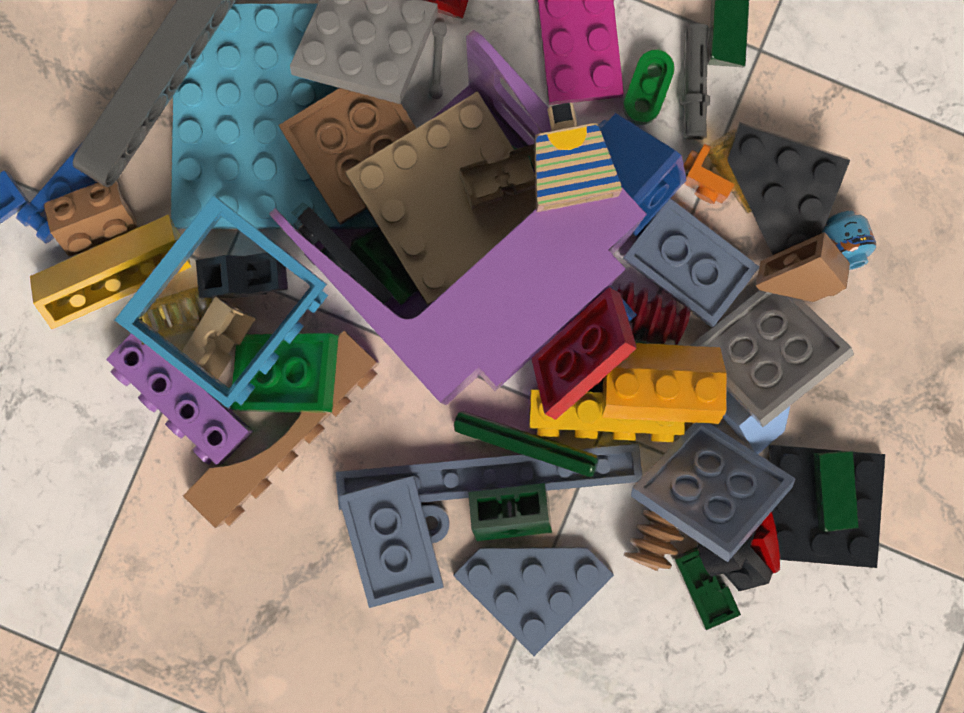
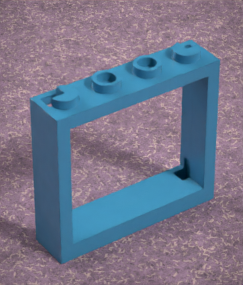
[115,195,328,408]

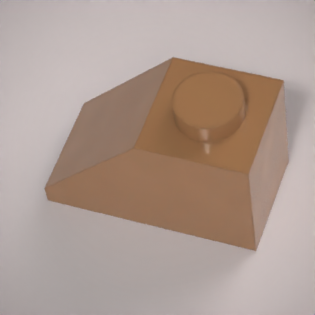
[755,232,850,302]

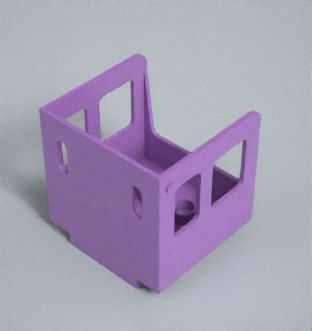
[269,30,647,405]

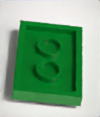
[230,333,339,413]

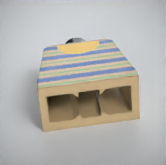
[534,103,622,212]

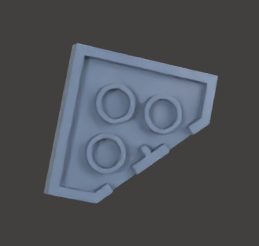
[453,547,614,656]

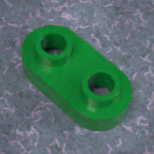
[623,50,675,125]

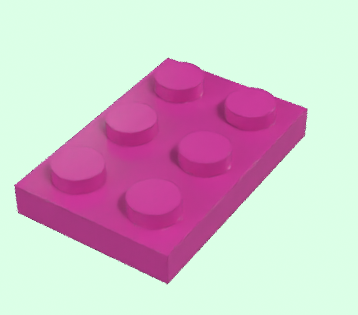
[537,0,624,105]

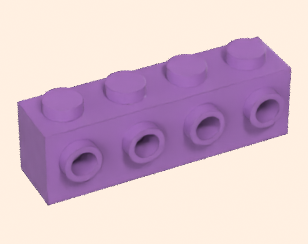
[106,334,254,465]

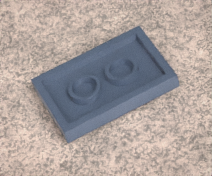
[622,198,760,328]
[338,475,444,608]

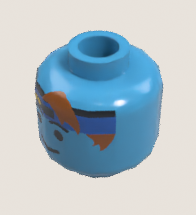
[822,211,876,270]

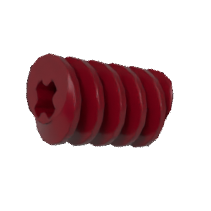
[616,281,691,345]

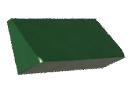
[708,0,749,67]
[813,451,859,532]

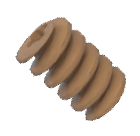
[623,510,685,571]

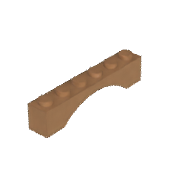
[183,331,379,528]

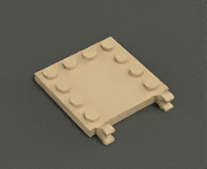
[345,91,536,305]

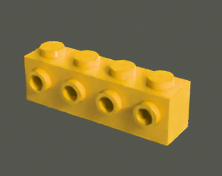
[30,214,191,329]
[528,389,685,442]

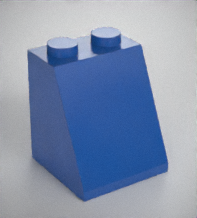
[598,113,687,236]

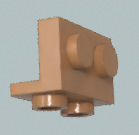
[44,181,138,256]

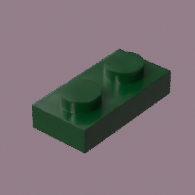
[350,227,419,305]

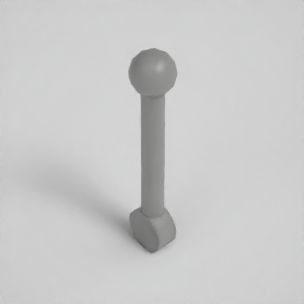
[428,21,447,99]

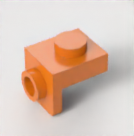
[684,143,735,204]

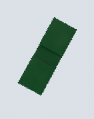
[672,546,741,631]

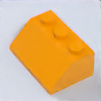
[602,343,727,424]

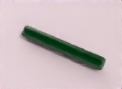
[453,411,598,477]

